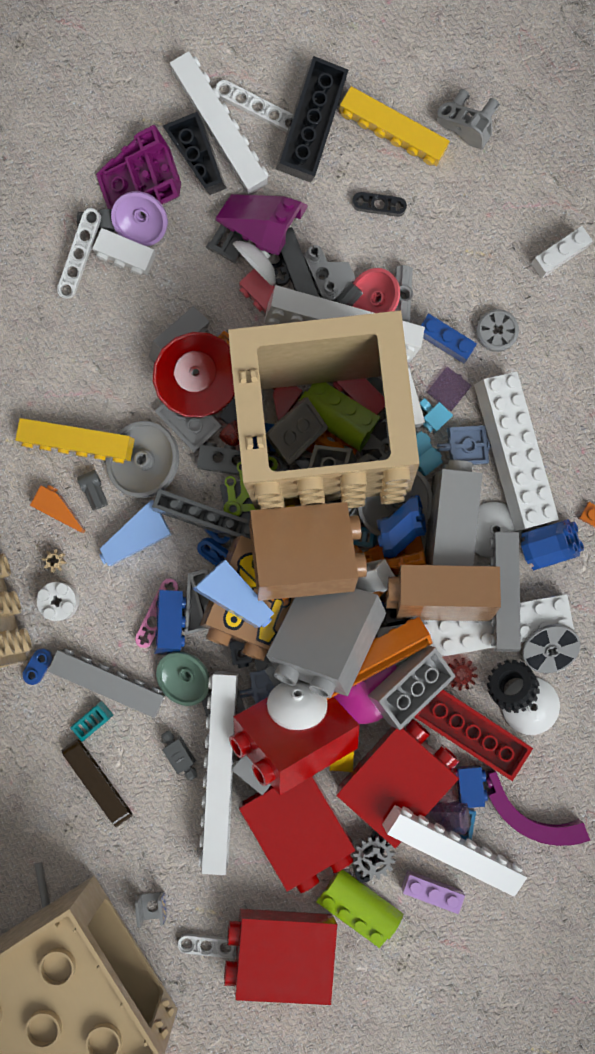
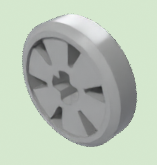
[476,309,519,352]

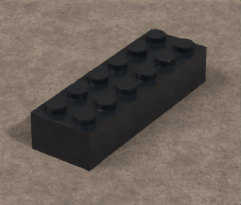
[275,56,349,183]

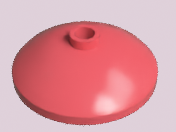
[352,268,400,313]

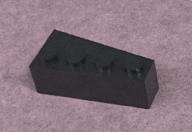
[163,111,227,195]

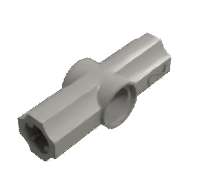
[395,265,413,323]

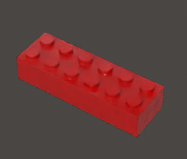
[414,689,534,782]

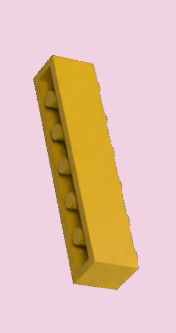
[339,86,450,167]
[15,418,135,464]

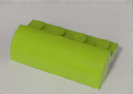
[300,382,381,452]
[316,870,404,948]

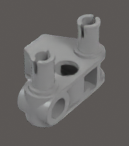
[437,89,500,150]
[303,245,355,301]

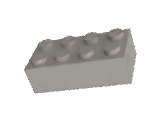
[368,645,456,730]

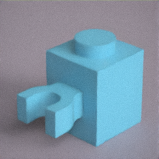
[420,398,453,434]

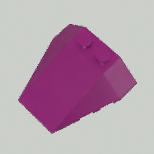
[96,125,181,210]
[215,194,308,255]

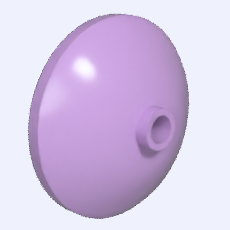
[111,191,168,246]

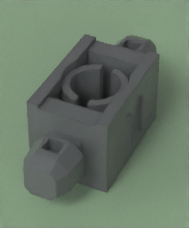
[161,730,197,781]

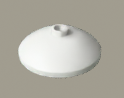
[233,241,276,286]
[475,502,523,559]
[502,678,560,735]
[267,679,327,730]

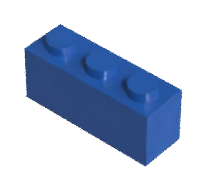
[421,313,477,364]

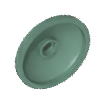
[156,651,210,706]

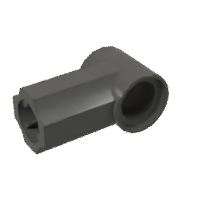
[77,209,115,232]
[334,282,363,306]
[77,469,108,511]

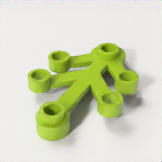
[223,456,278,517]

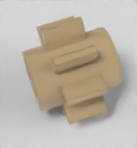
[42,549,67,573]

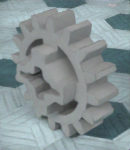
[353,835,395,880]

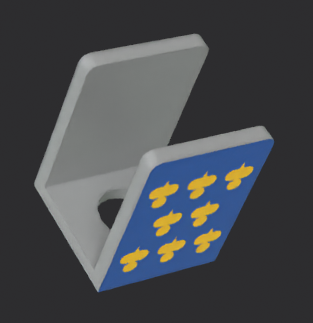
[135,892,167,928]

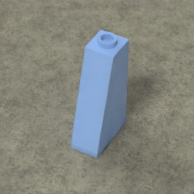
[99,500,172,566]
[193,560,274,628]

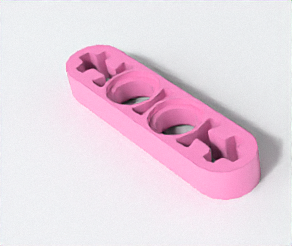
[135,579,179,648]

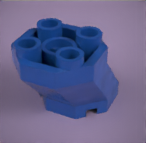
[377,495,426,558]
[521,519,584,571]

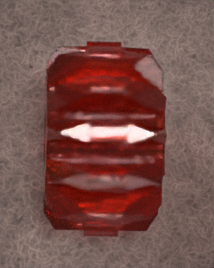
[447,657,478,691]

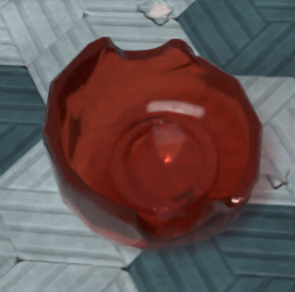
[219,420,239,446]

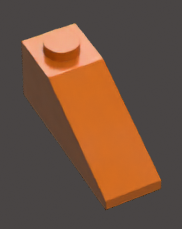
[30,485,86,533]

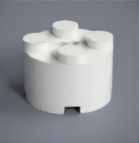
[37,582,80,621]

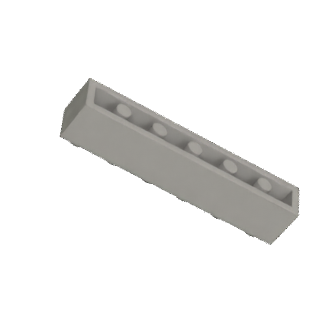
[490,532,521,652]
[48,648,166,718]

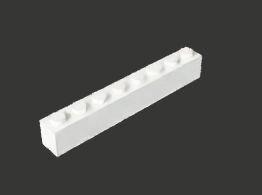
[170,51,269,195]
[382,805,527,897]

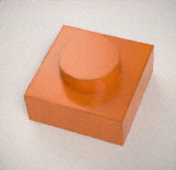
[578,502,595,528]

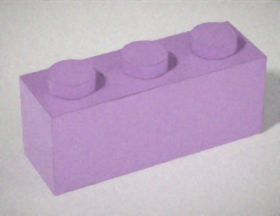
[401,870,465,914]

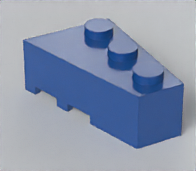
[154,590,186,655]

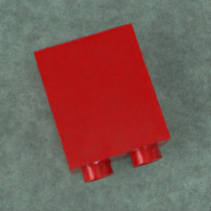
[229,697,359,795]
[336,719,460,849]
[239,775,356,893]
[224,909,338,1005]

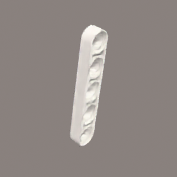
[216,80,293,133]
[57,208,101,299]
[178,933,237,959]

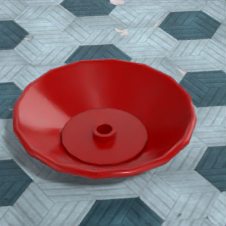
[152,332,235,418]

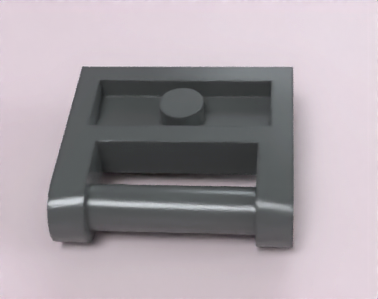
[206,224,249,263]

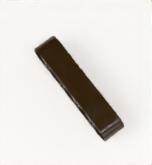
[61,738,133,827]

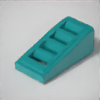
[70,701,113,742]

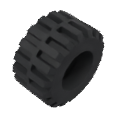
[487,660,540,713]

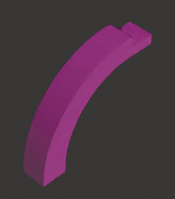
[486,769,591,846]

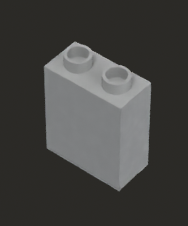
[425,460,483,566]
[266,588,386,698]

